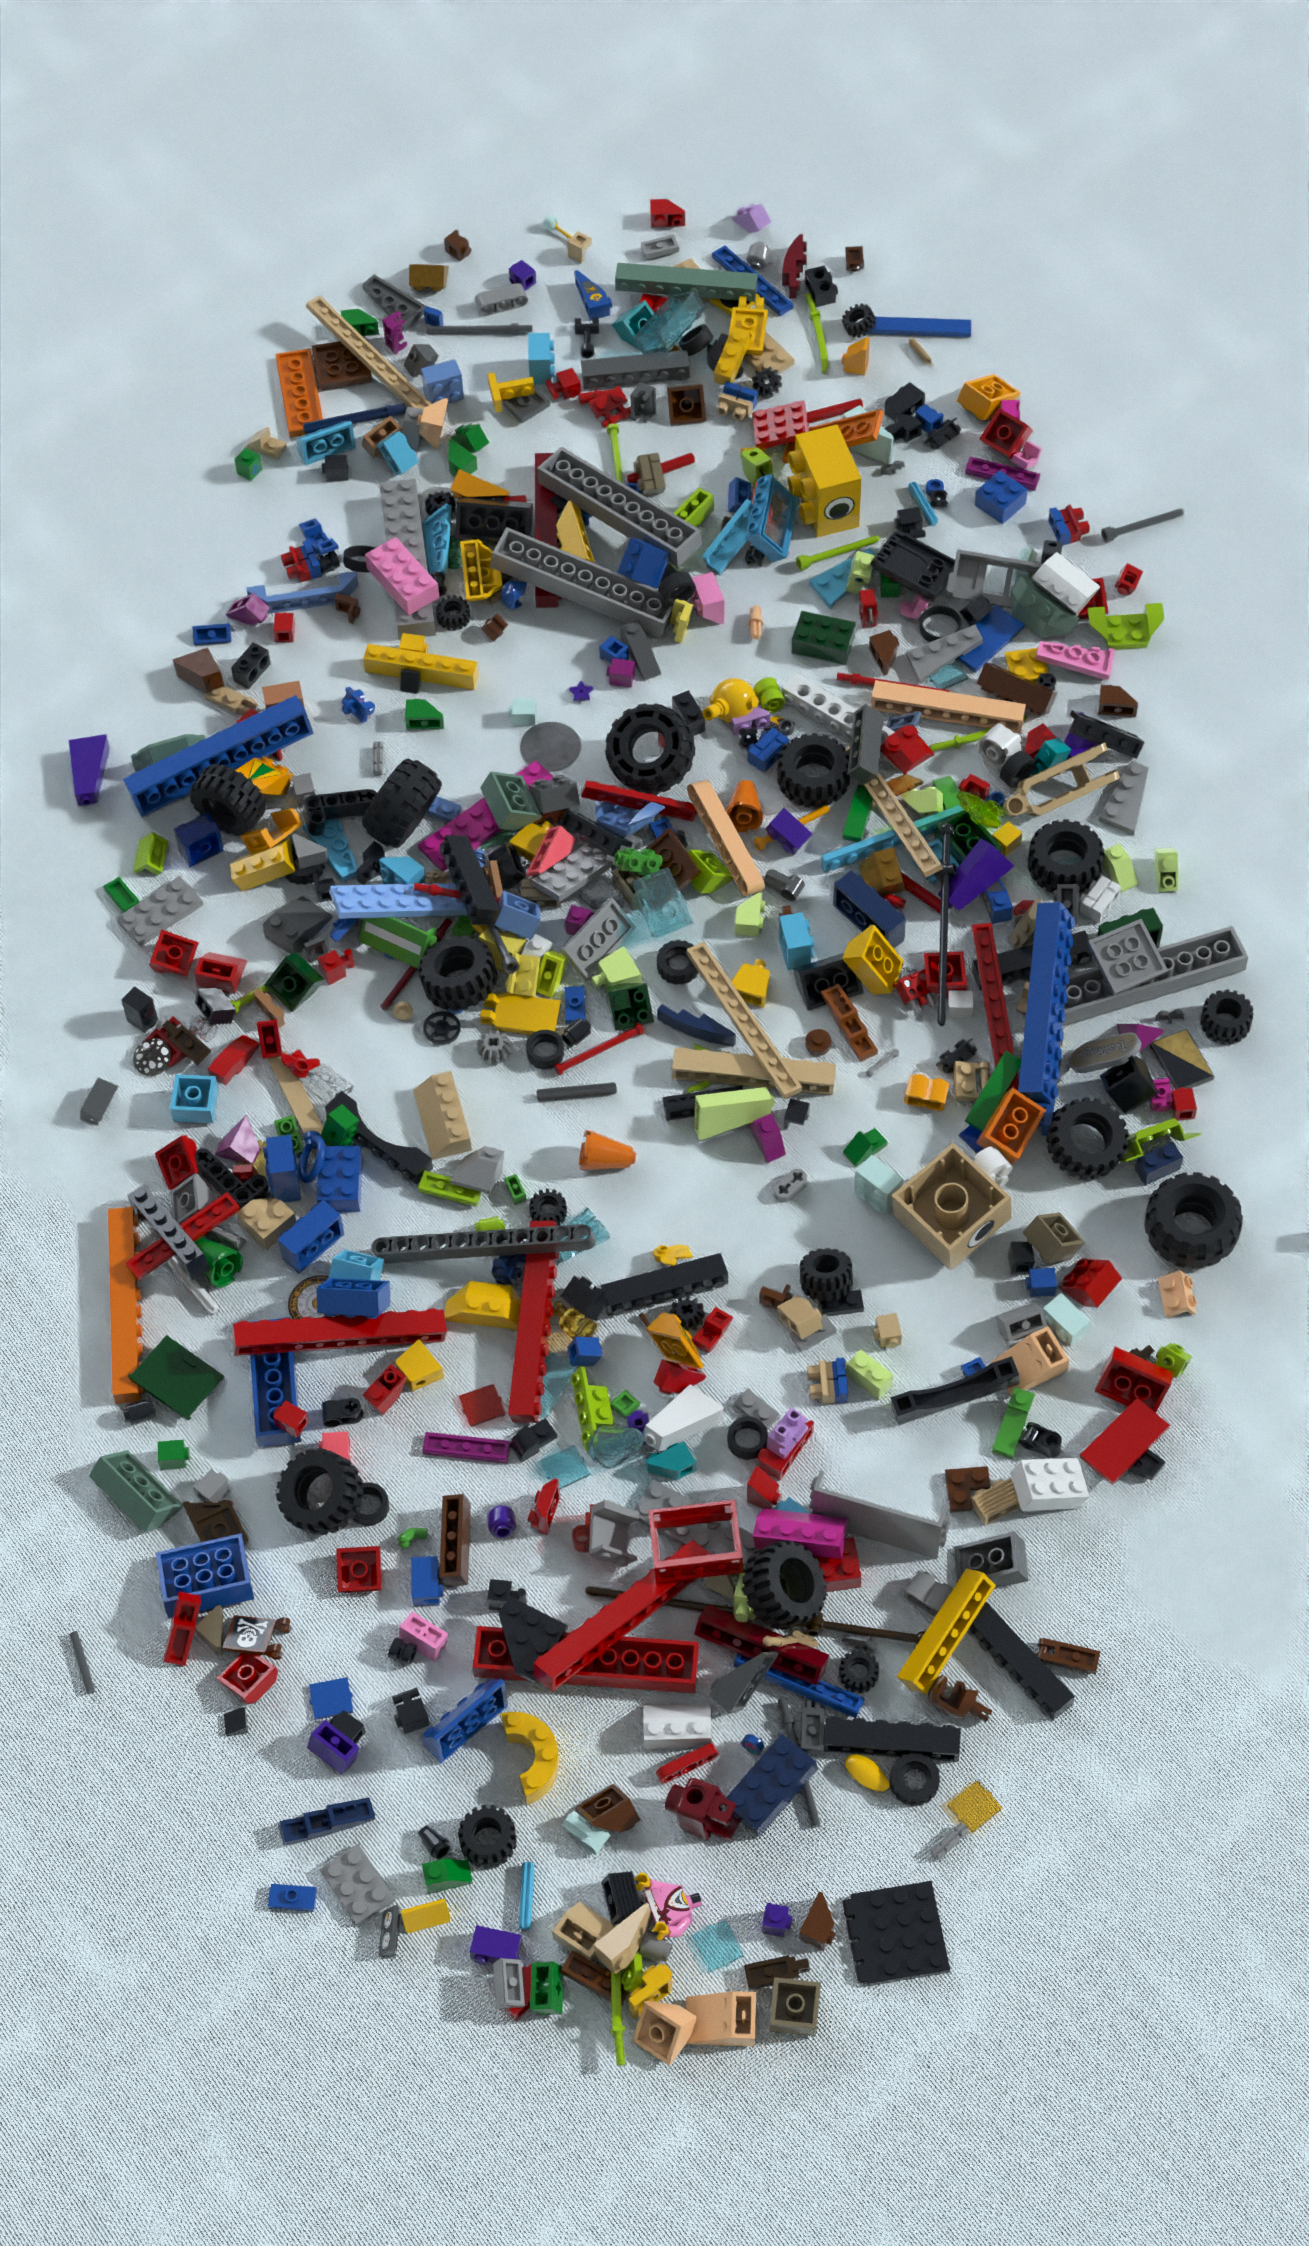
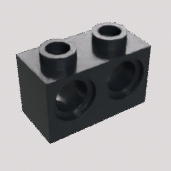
[804,265,838,307]
[231,642,271,689]

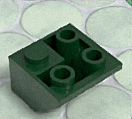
[605,983,654,1031]

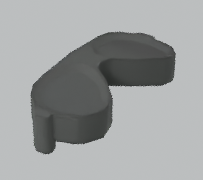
[881,461,905,475]
[1155,1009,1184,1024]

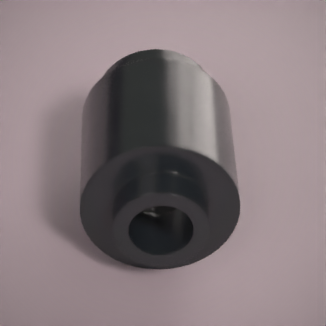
[561,1018,591,1047]
[123,1399,156,1425]

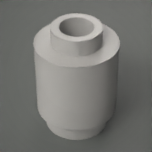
[638,1932,672,1962]

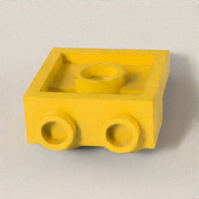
[628,1963,673,2019]

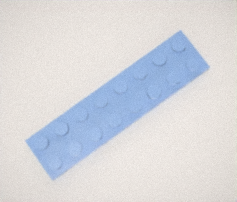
[329,883,467,919]

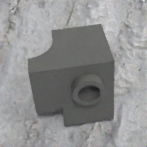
[403,344,439,377]

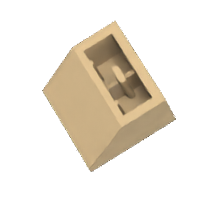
[552,1901,616,1962]

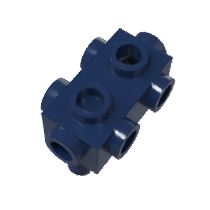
[491,1240,526,1285]

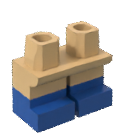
[717,381,758,421]
[807,1357,848,1404]

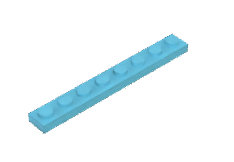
[821,804,966,872]

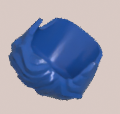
[501,581,528,609]

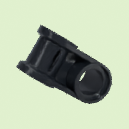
[321,1398,364,1427]
[1019,1422,1062,1458]

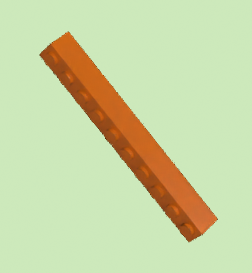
[108,1207,145,1404]

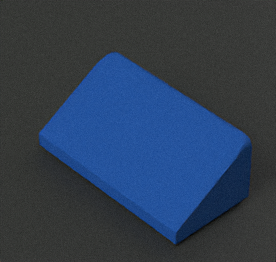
[728,477,751,513]
[192,623,231,645]

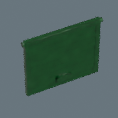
[127,1335,224,1421]

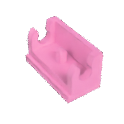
[399,1611,448,1662]

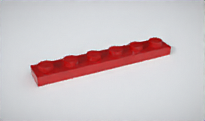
[581,780,697,822]
[125,1192,240,1281]

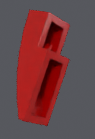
[207,1035,260,1085]
[163,1592,201,1666]

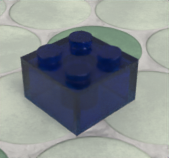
[174,812,224,868]

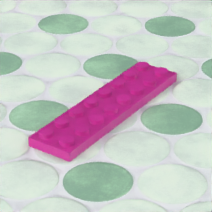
[418,760,553,872]

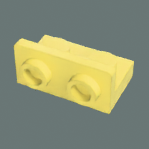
[670,599,693,643]
[505,953,541,997]

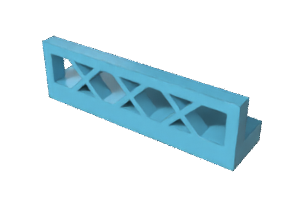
[702,499,752,574]

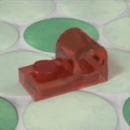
[572,1504,595,1553]

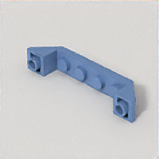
[246,571,359,614]

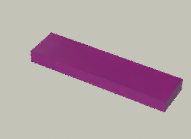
[965,456,1041,491]
[422,1432,510,1464]

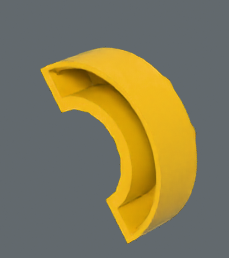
[500,1712,559,1805]

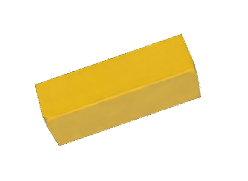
[401,1899,450,1933]

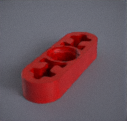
[656,1743,719,1784]

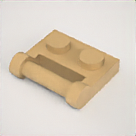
[953,1061,990,1102]

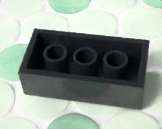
[455,497,533,542]

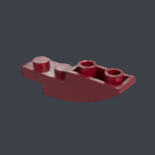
[782,234,807,298]

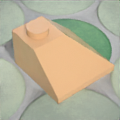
[417,398,448,449]
[632,2001,697,2065]

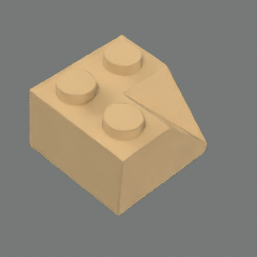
[236,1197,296,1250]

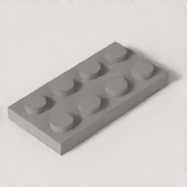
[116,876,204,947]
[560,898,636,980]

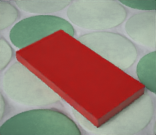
[1080,1398,1170,1485]

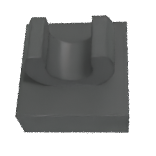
[303,936,328,962]

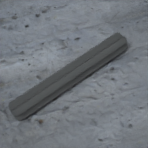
[536,1082,617,1101]

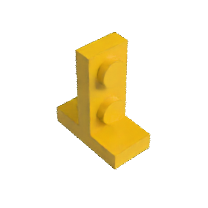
[487,372,535,413]

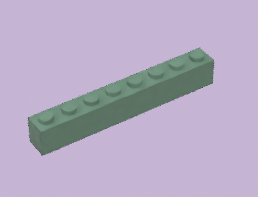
[615,263,758,302]

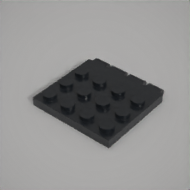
[870,531,955,602]
[842,1880,950,1986]

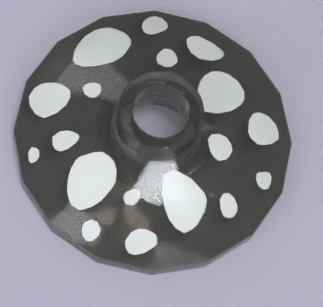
[133,1038,172,1076]

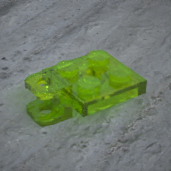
[956,791,1007,829]

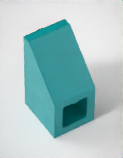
[1032,738,1071,775]
[646,1441,696,1480]

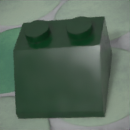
[264,953,324,1012]

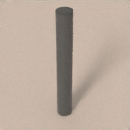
[69,1631,95,1694]

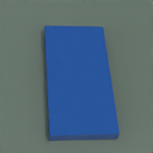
[956,605,1025,673]

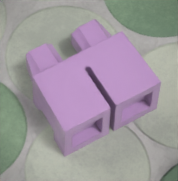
[767,1408,808,1459]

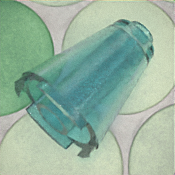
[588,1426,644,1469]

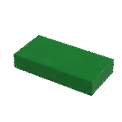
[103,877,140,913]

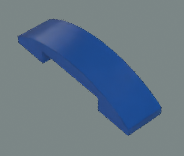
[299,518,339,556]

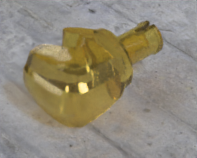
[553,1301,599,1340]

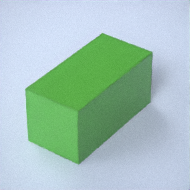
[504,1174,526,1205]

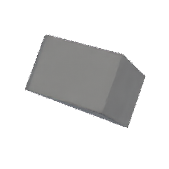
[292,833,329,869]

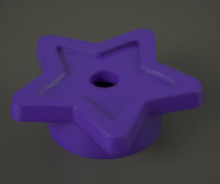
[569,681,594,701]

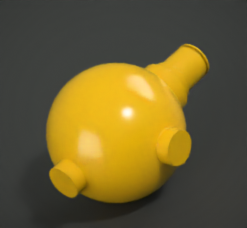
[702,678,759,723]

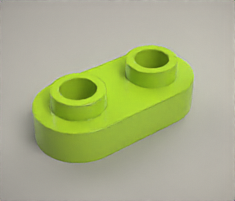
[622,1953,643,1992]

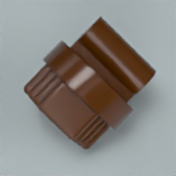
[481,613,508,641]

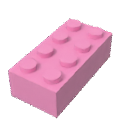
[365,537,439,616]

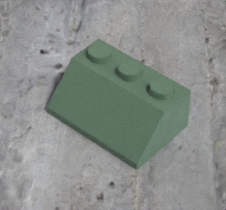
[480,771,542,831]

